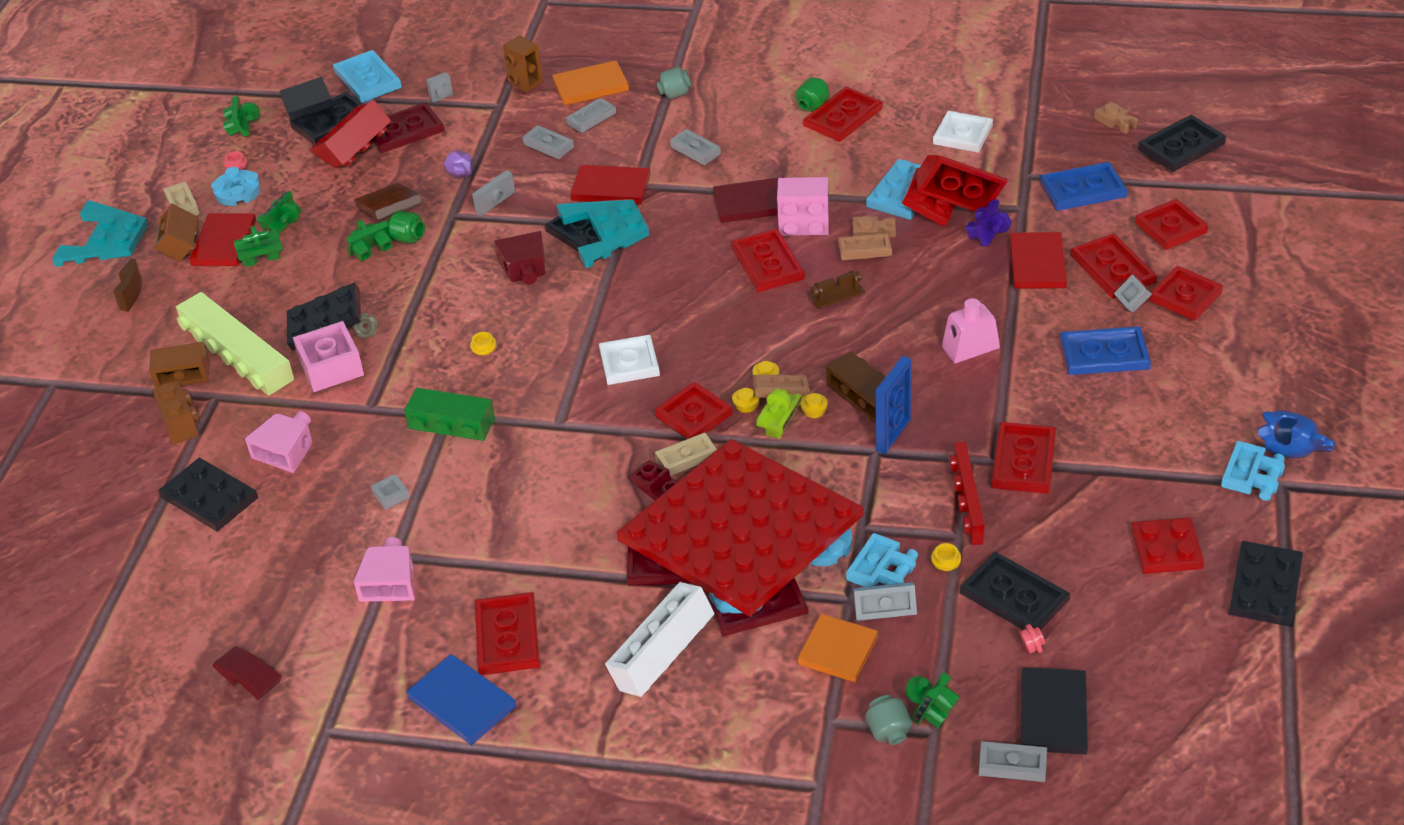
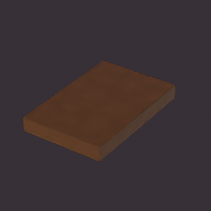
[354,183,422,219]

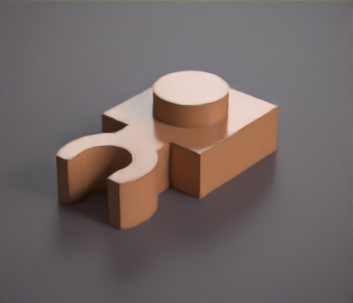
[1094,101,1138,134]
[853,216,896,238]

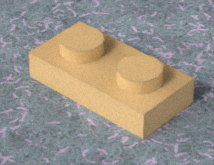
[163,182,200,216]
[655,433,717,476]

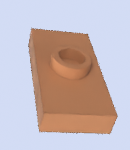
[838,233,892,261]
[752,374,810,398]

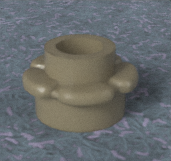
[352,313,378,338]

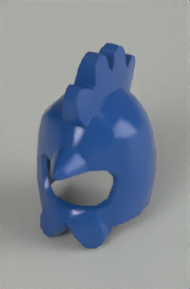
[1257,410,1336,458]

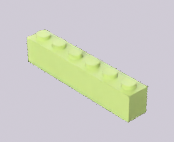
[176,292,294,396]

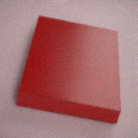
[803,86,883,142]
[570,165,651,204]
[189,213,256,266]
[731,228,805,293]
[1010,232,1067,289]
[1070,233,1157,299]
[991,422,1056,494]
[475,592,540,675]

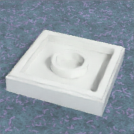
[933,111,993,153]
[599,335,660,385]

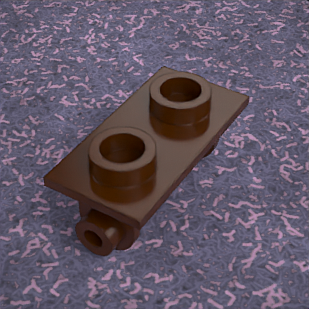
[807,270,865,309]

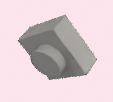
[426,72,453,103]
[1114,275,1152,313]
[370,474,410,510]

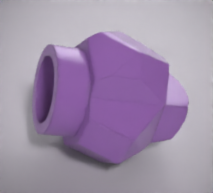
[444,150,472,179]

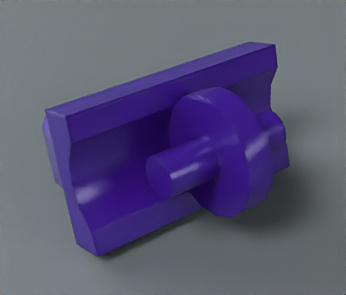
[966,199,1011,246]

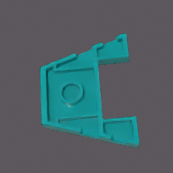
[556,199,649,268]
[52,200,149,267]

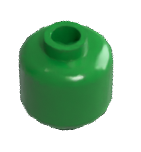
[795,77,830,112]
[387,210,425,244]

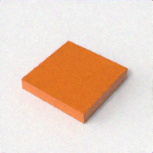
[798,614,878,683]

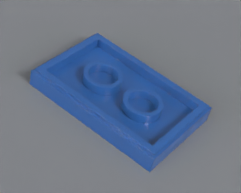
[1040,162,1128,211]
[1060,326,1151,375]
[876,356,912,454]
[406,654,516,746]

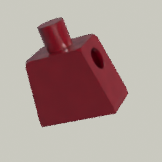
[495,231,545,285]

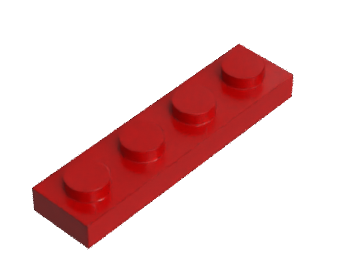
[949,441,984,545]

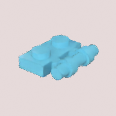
[1221,441,1285,501]
[846,533,919,587]

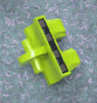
[757,388,802,439]

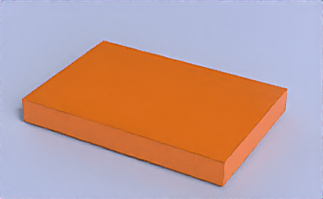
[552,60,629,105]

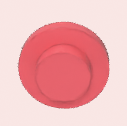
[224,151,248,170]
[1019,624,1046,654]

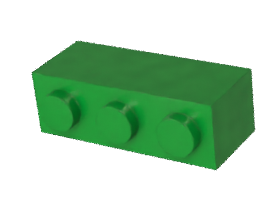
[404,387,495,441]

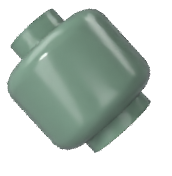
[657,66,692,100]
[865,695,912,745]

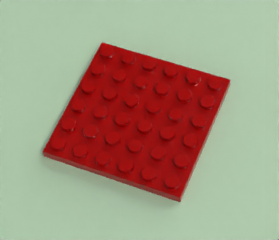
[616,439,864,617]

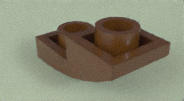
[113,258,142,312]

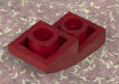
[630,460,678,500]
[212,646,282,700]

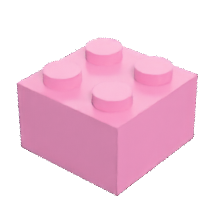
[777,177,829,236]
[293,321,364,392]

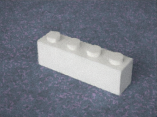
[605,582,714,697]

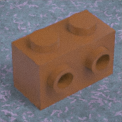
[503,35,543,92]
[154,203,198,262]
[149,342,209,388]
[152,380,199,445]

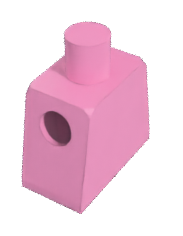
[942,298,1000,364]
[245,411,312,473]
[354,537,415,602]

